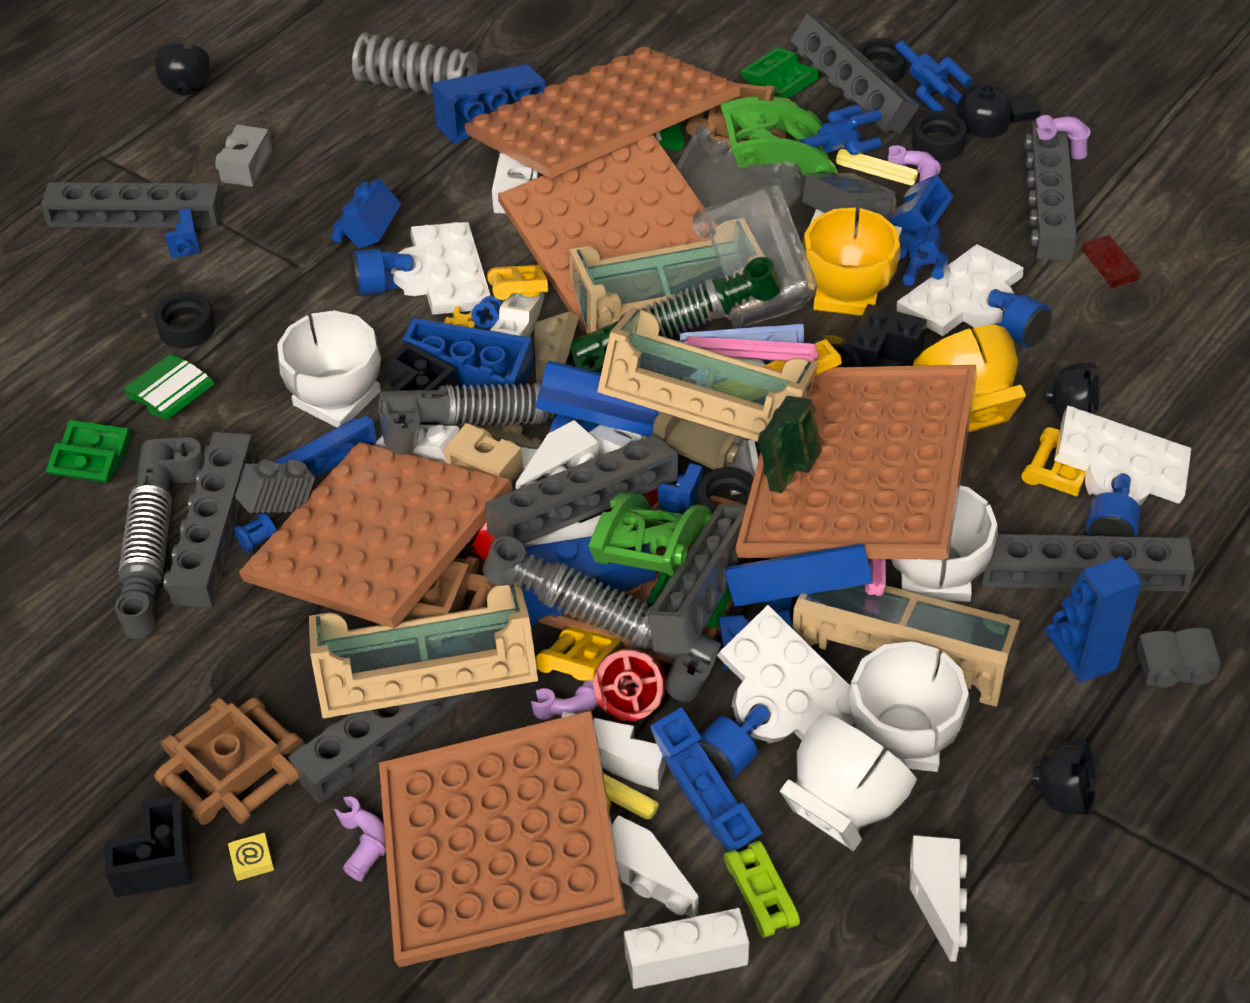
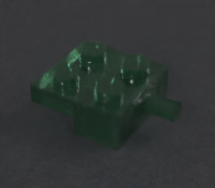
[758,396,822,493]

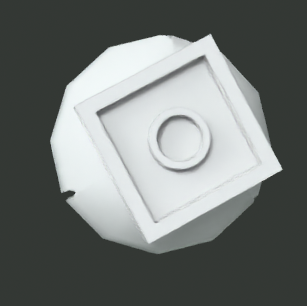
[277,310,381,428]
[891,485,998,602]
[848,641,969,772]
[780,713,917,851]

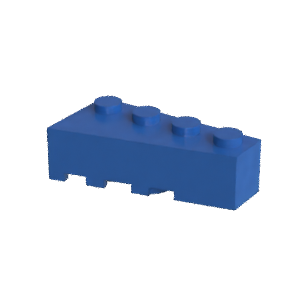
[431,64,546,144]
[403,318,534,389]
[521,527,656,626]
[1044,556,1141,683]

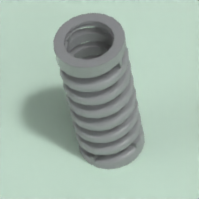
[352,32,478,95]

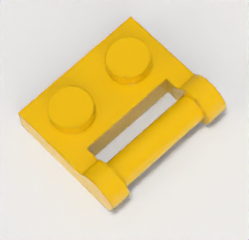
[487,265,548,300]
[1021,427,1085,497]
[535,626,622,681]

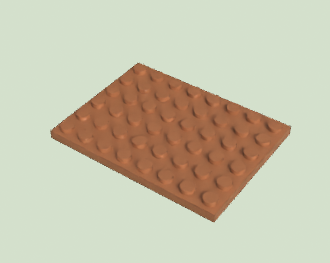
[464,47,741,179]
[735,365,977,560]

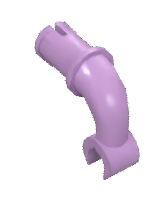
[1036,115,1090,160]
[888,145,941,182]
[531,680,599,720]
[335,796,386,881]

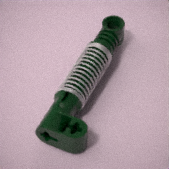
[571,257,782,373]

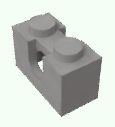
[215,125,273,187]

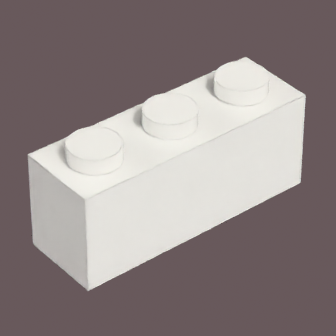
[624,908,749,989]

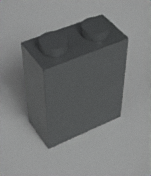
[802,173,895,222]

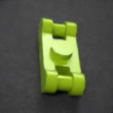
[724,841,800,938]

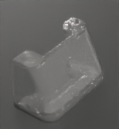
[676,125,805,235]
[692,182,816,329]

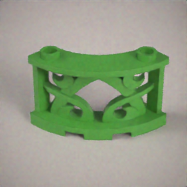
[721,97,838,177]
[588,492,712,576]

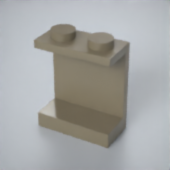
[653,377,750,470]

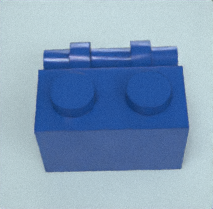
[331,179,401,249]

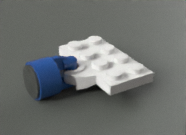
[350,222,492,315]
[897,244,1052,348]
[1054,406,1191,537]
[698,605,854,778]

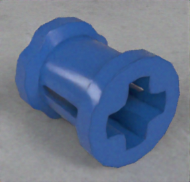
[471,295,503,329]
[233,512,276,554]

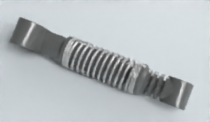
[379,383,584,455]
[114,437,204,639]
[483,536,721,702]

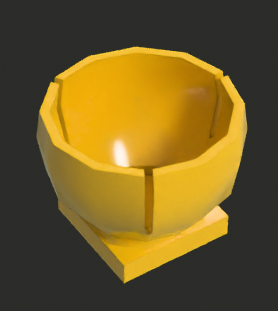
[802,207,901,316]
[914,324,1026,433]

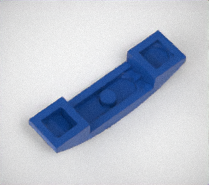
[650,707,763,852]

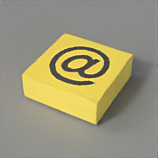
[228,833,274,881]

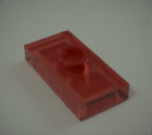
[1082,235,1140,288]

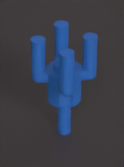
[895,41,973,111]
[799,104,882,155]
[899,223,949,286]

